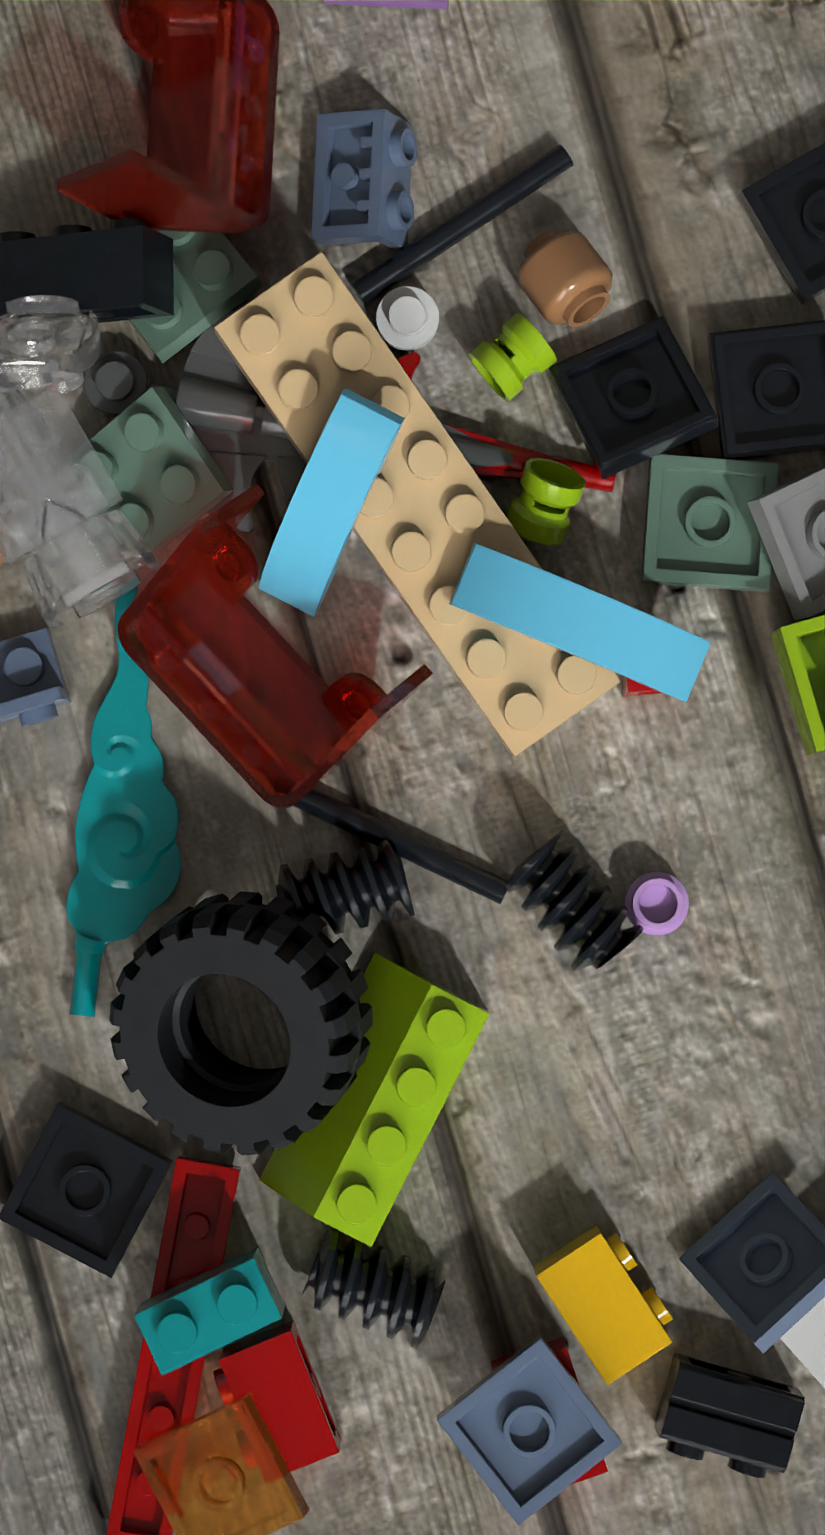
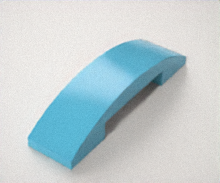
[258,388,405,617]
[449,543,711,702]

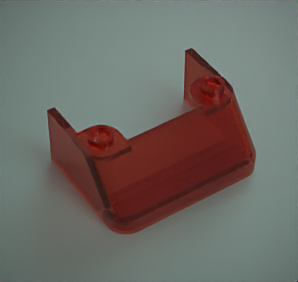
[56,0,280,233]
[118,484,433,808]

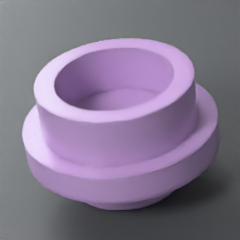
[624,872,689,936]

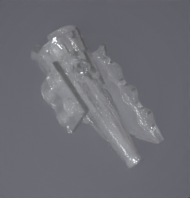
[0,356,161,628]

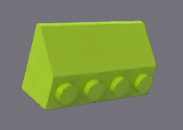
[259,952,490,1247]

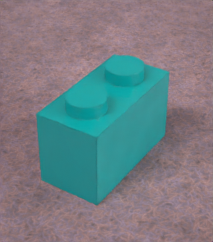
[134,1247,285,1376]

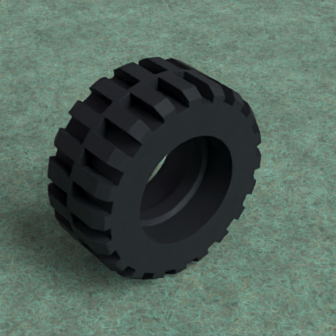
[109,891,373,1155]

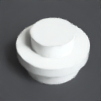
[376,286,439,351]

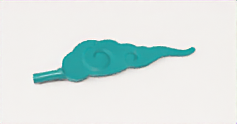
[66,580,181,1017]

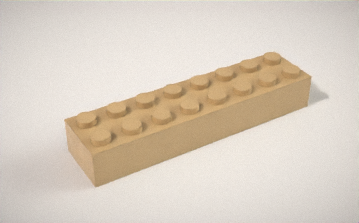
[214,252,620,757]

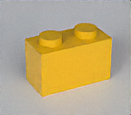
[533,1225,673,1386]

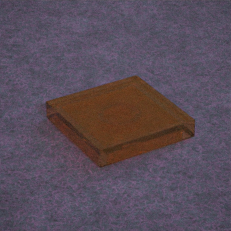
[134,1393,310,1535]

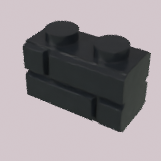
[654,1353,805,1478]

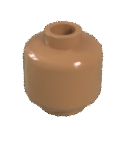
[518,231,613,327]

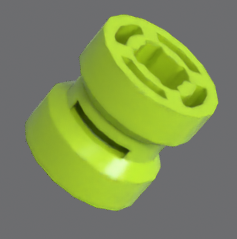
[468,312,557,402]
[506,458,586,545]

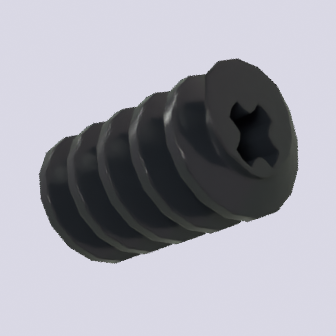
[505,830,644,971]
[276,840,415,934]
[302,1227,445,1349]

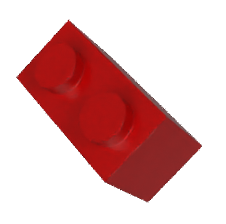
[213,1320,341,1482]

